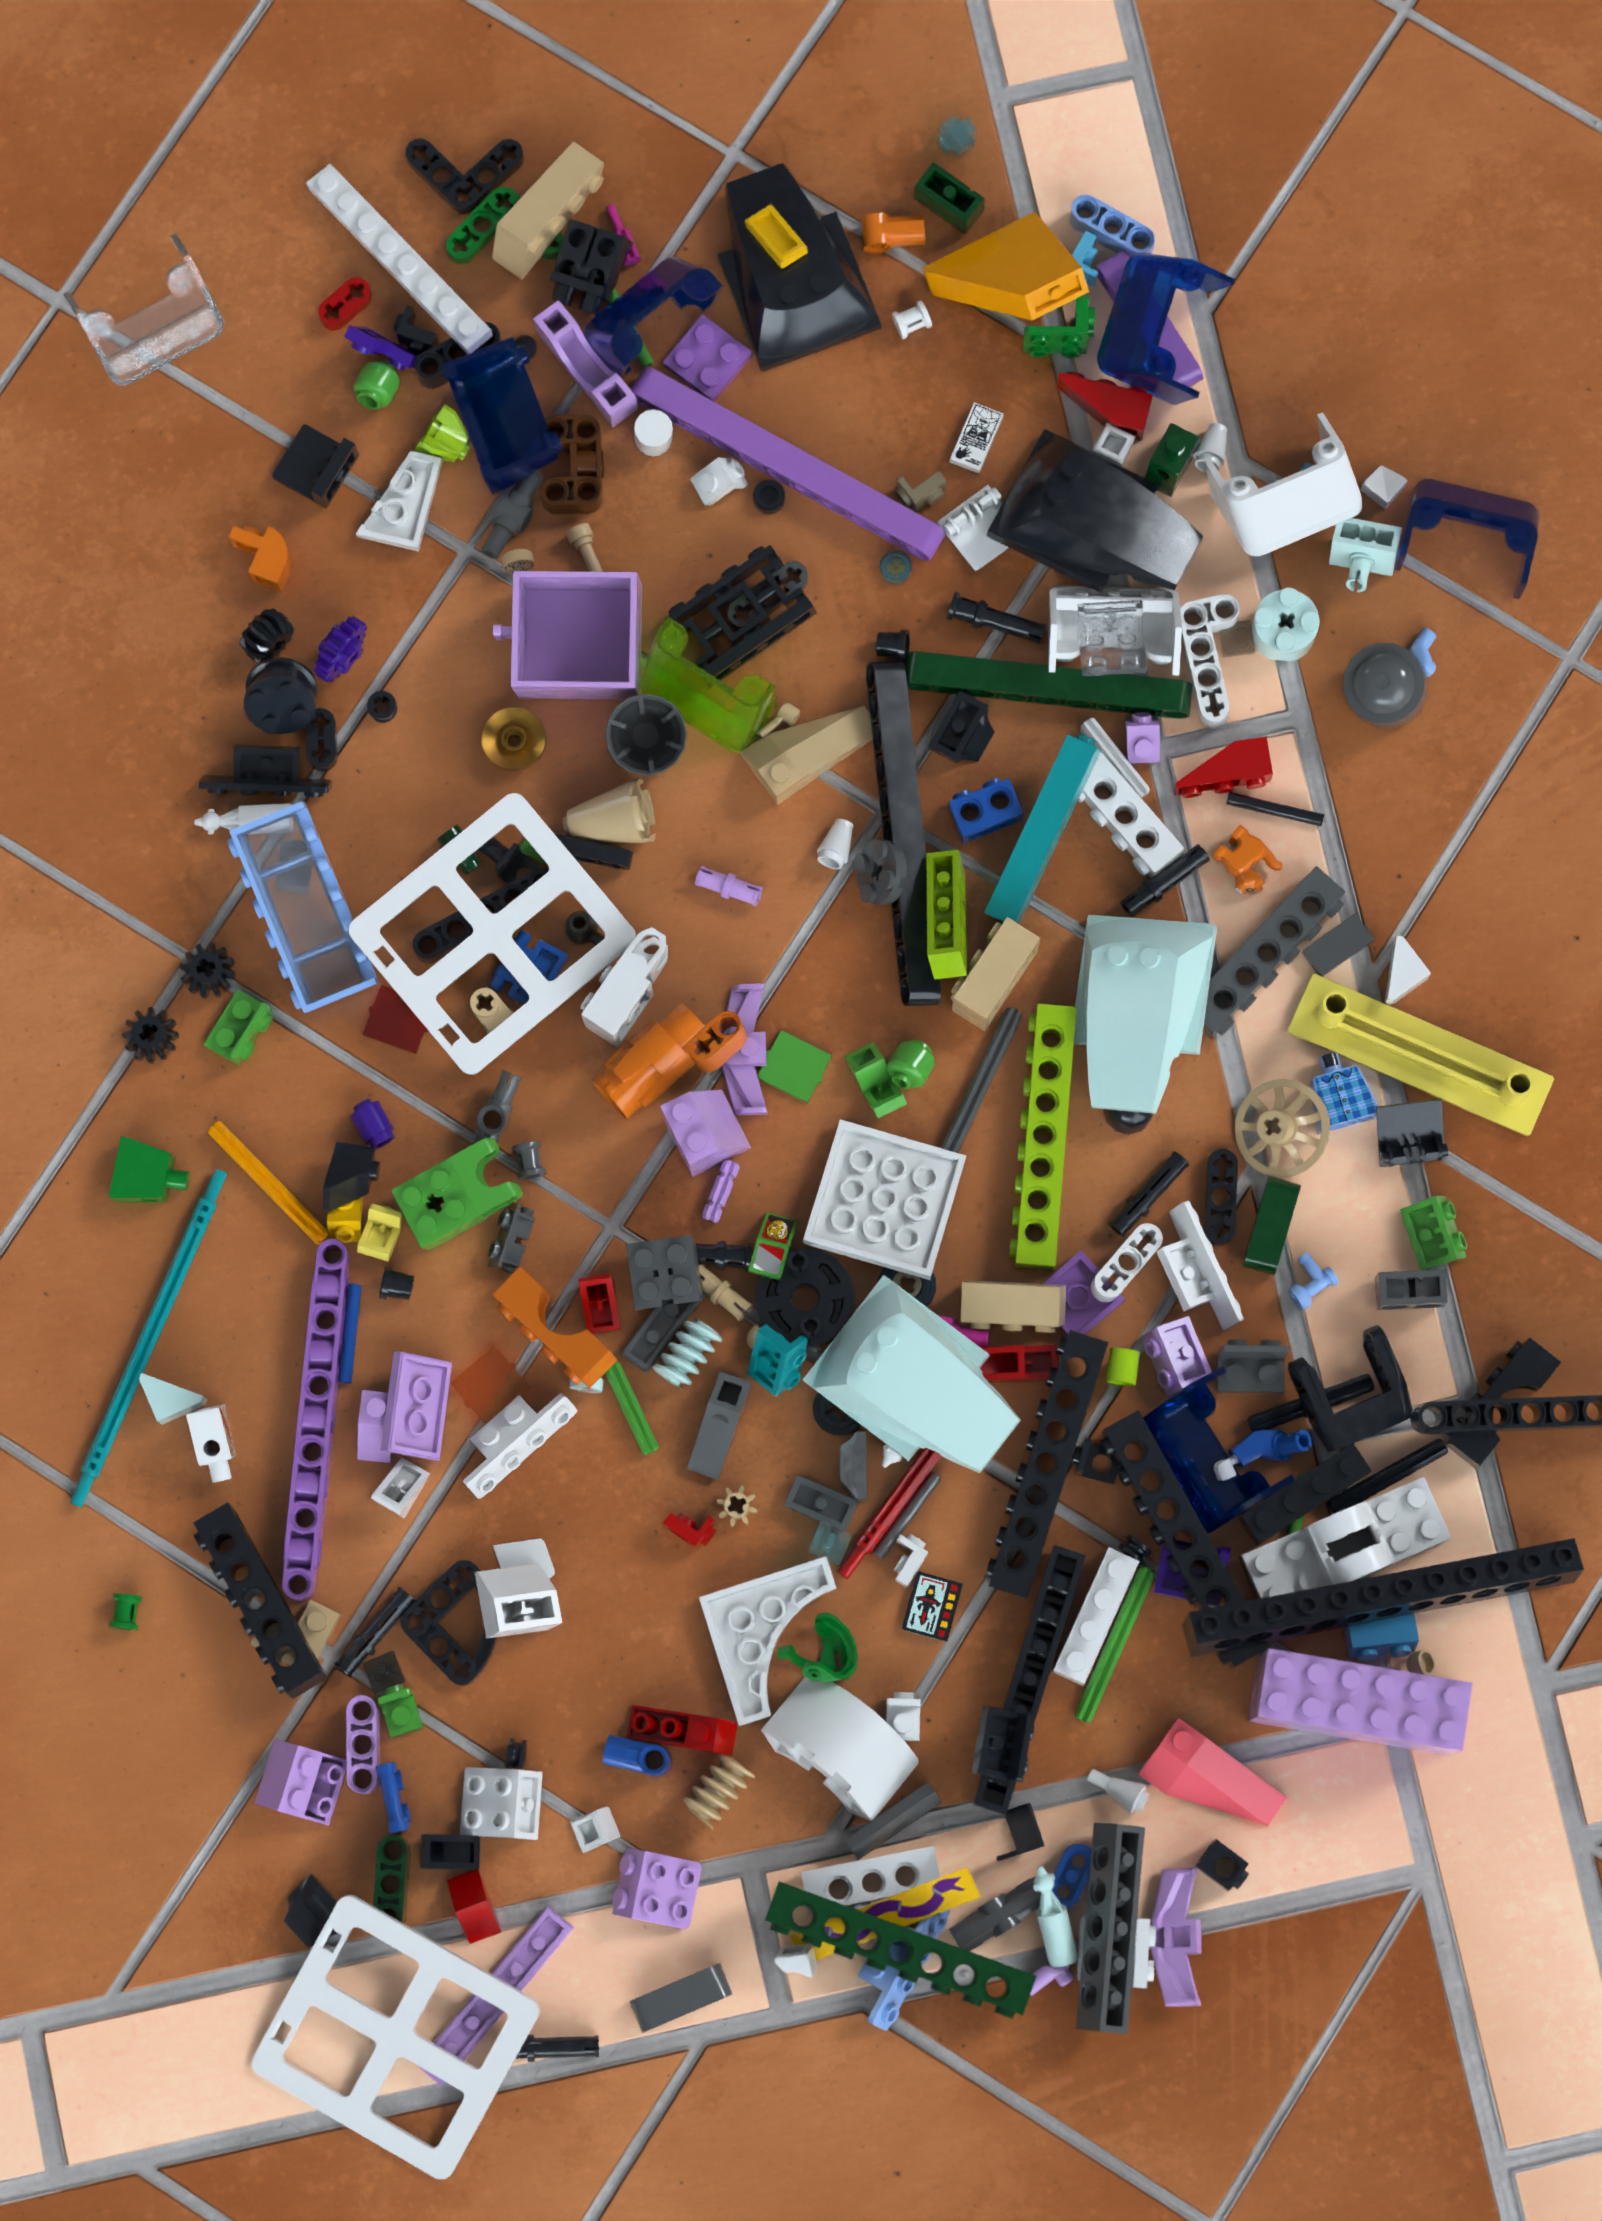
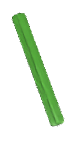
[1075,1566,1155,1723]

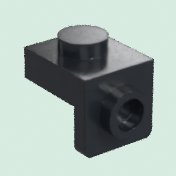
[394,305,439,355]

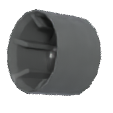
[1343,643,1428,728]
[605,694,687,776]

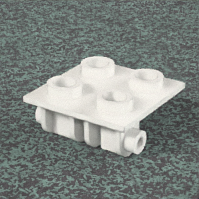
[937,485,1009,572]

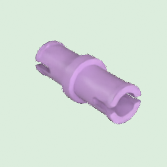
[695,866,763,907]

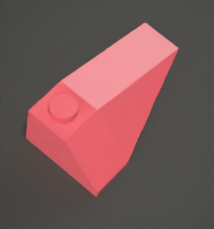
[1138,1718,1287,1826]

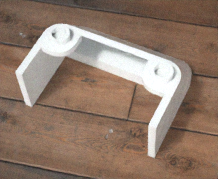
[1205,413,1362,556]
[1048,585,1182,676]

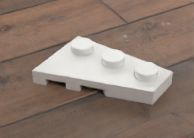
[356,451,443,551]

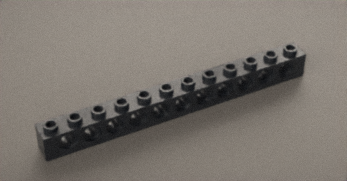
[1182,1538,1584,1657]

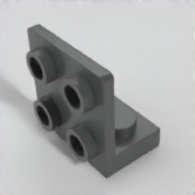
[1217,1339,1289,1393]

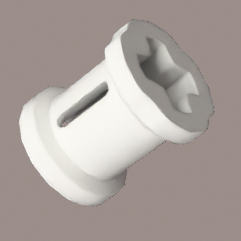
[892,300,932,339]

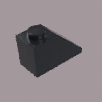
[323,1142,380,1212]

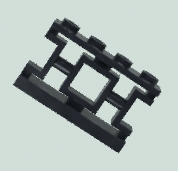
[665,545,817,687]

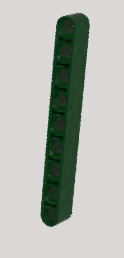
[905,651,1193,719]

